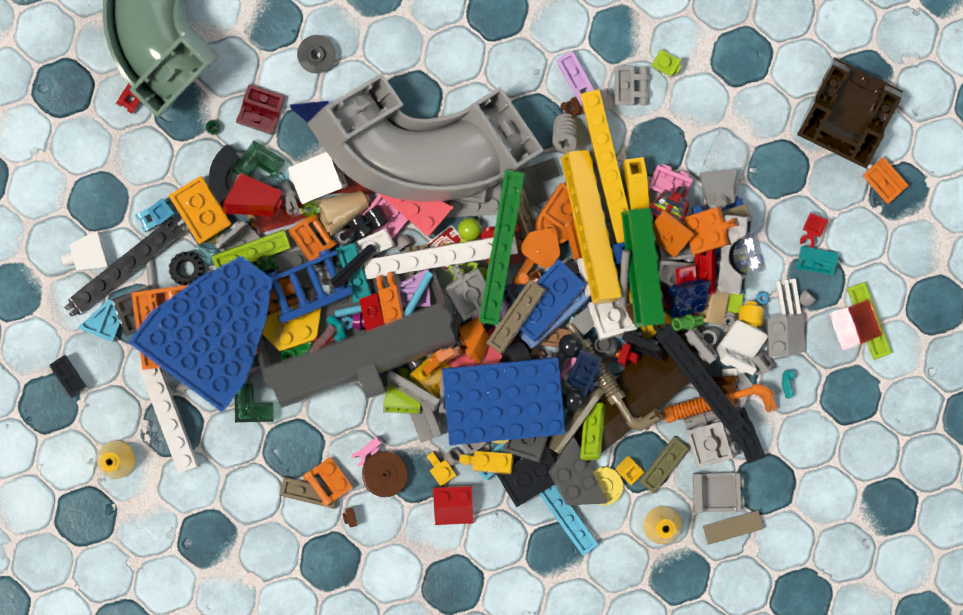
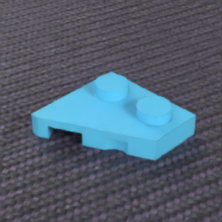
[78,299,121,342]

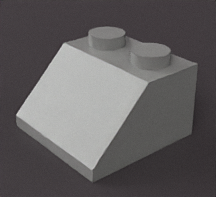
[765,314,805,357]

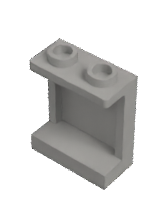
[692,472,744,513]

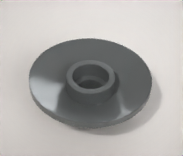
[297,35,336,74]

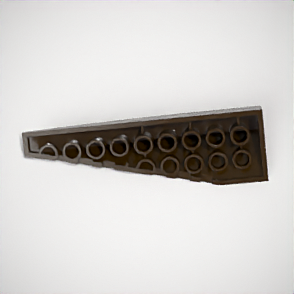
[555,330,710,463]

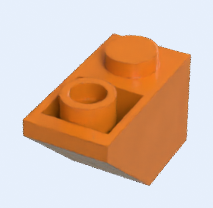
[458,317,490,364]

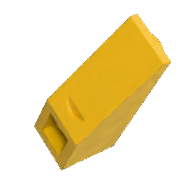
[621,157,649,210]

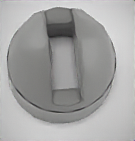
[396,235,412,252]
[800,290,816,306]
[445,448,462,465]

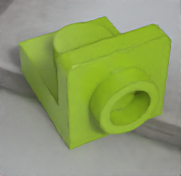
[651,49,682,78]

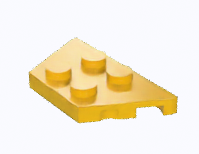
[262,299,321,352]

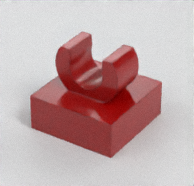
[617,343,639,367]

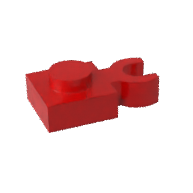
[800,212,828,248]

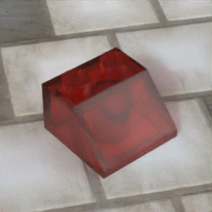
[829,299,882,350]

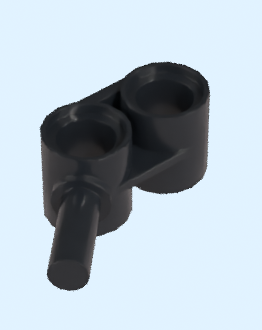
[340,205,389,240]

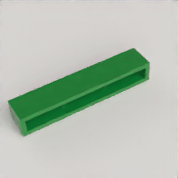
[621,208,665,327]

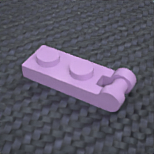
[555,51,594,107]

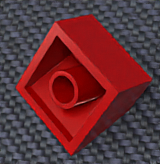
[433,485,473,525]

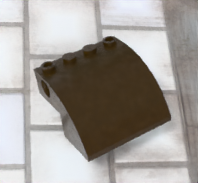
[797,57,903,169]

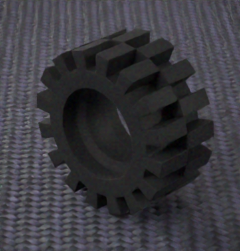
[168,252,205,286]

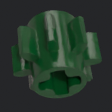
[256,255,278,274]

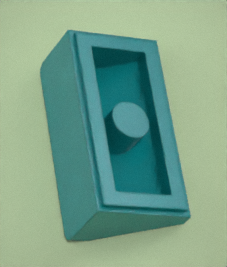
[796,246,838,275]

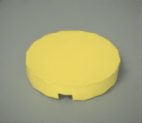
[592,467,623,505]

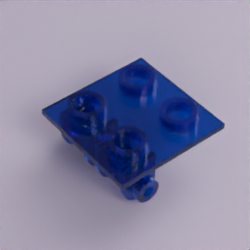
[669,278,711,319]

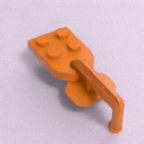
[513,182,574,285]

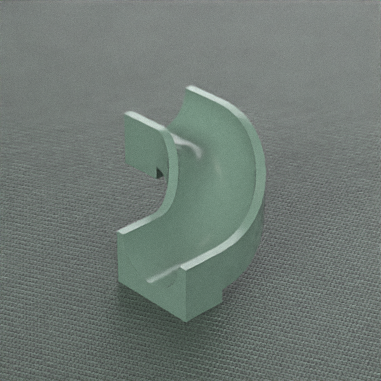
[103,0,220,117]

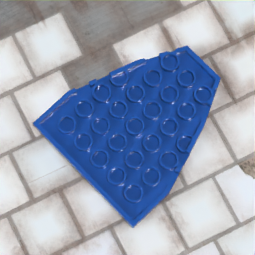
[128,256,273,413]

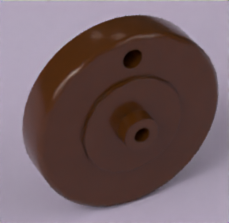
[362,451,408,497]

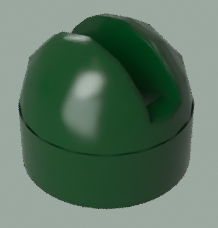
[206,120,221,135]

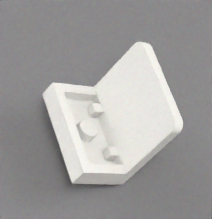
[716,320,768,375]

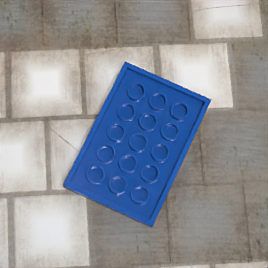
[442,357,565,446]

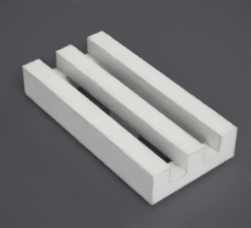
[776,279,801,315]

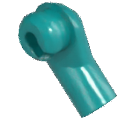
[326,315,347,342]
[782,369,796,399]

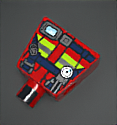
[649,186,689,225]

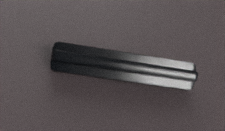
[330,244,377,288]

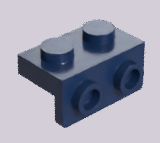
[567,349,603,396]

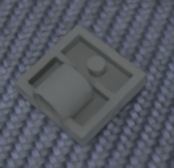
[112,285,150,336]

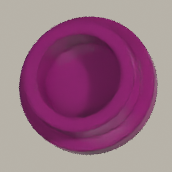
[353,312,365,331]

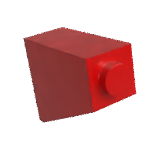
[223,173,284,216]

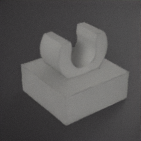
[752,350,775,375]

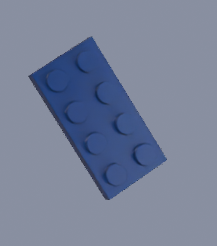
[521,259,587,342]

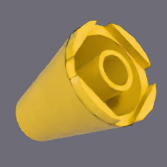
[97,441,135,479]
[643,506,682,545]

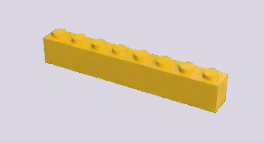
[579,89,629,244]
[561,150,622,305]

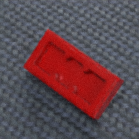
[359,293,385,332]

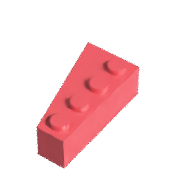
[378,193,454,237]

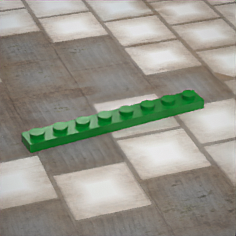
[479,169,525,325]

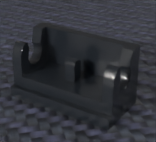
[49,355,87,398]

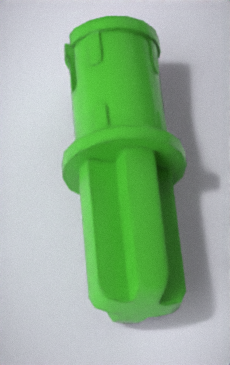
[672,314,704,331]

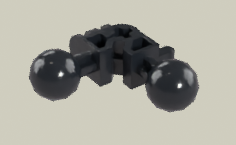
[537,334,587,412]

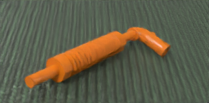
[654,384,777,423]

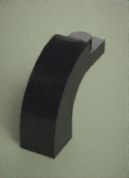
[209,144,241,204]

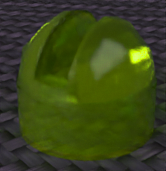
[301,202,317,217]

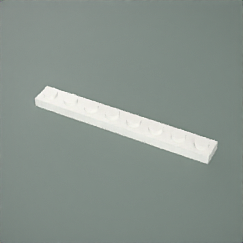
[364,234,518,279]

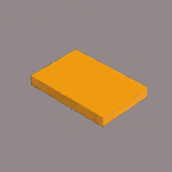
[168,176,232,244]

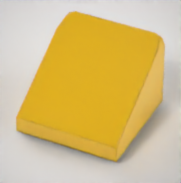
[615,456,645,486]

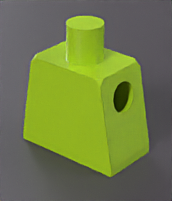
[383,368,420,414]

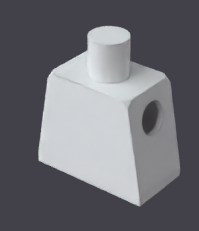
[61,231,110,271]

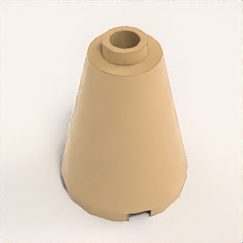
[315,191,371,236]

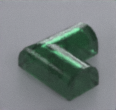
[232,140,285,177]
[234,384,274,423]

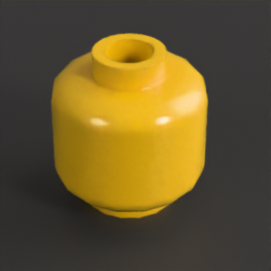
[738,301,764,329]

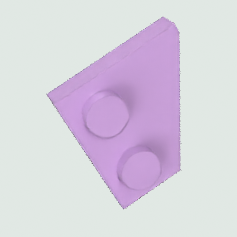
[397,269,431,308]

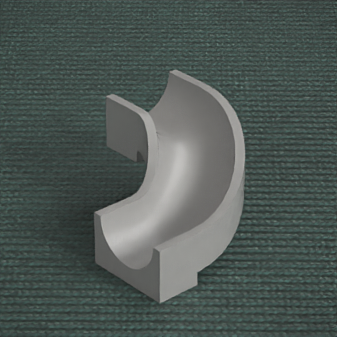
[307,73,544,202]

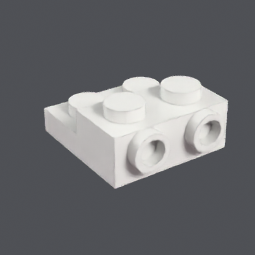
[588,299,637,340]

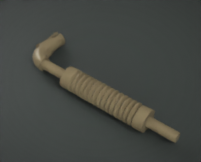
[567,322,662,431]

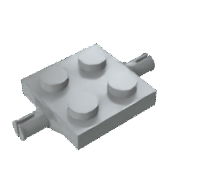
[444,265,486,324]

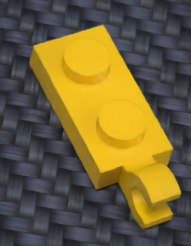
[459,451,514,474]

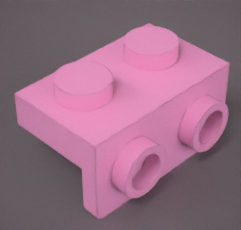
[648,164,693,198]

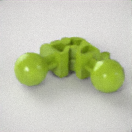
[446,217,507,281]

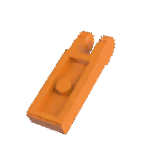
[376,272,404,324]

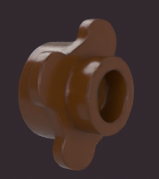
[560,97,583,117]

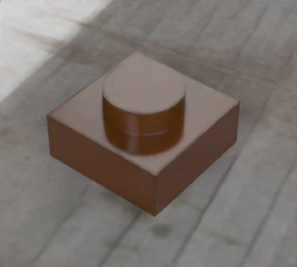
[343,506,358,528]

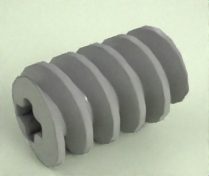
[552,113,578,153]

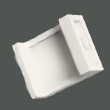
[288,152,348,204]

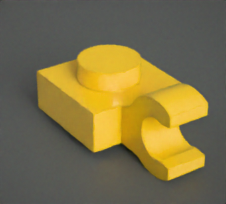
[427,452,456,486]

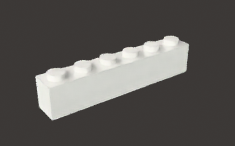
[138,364,199,474]

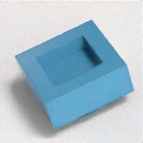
[147,198,175,225]

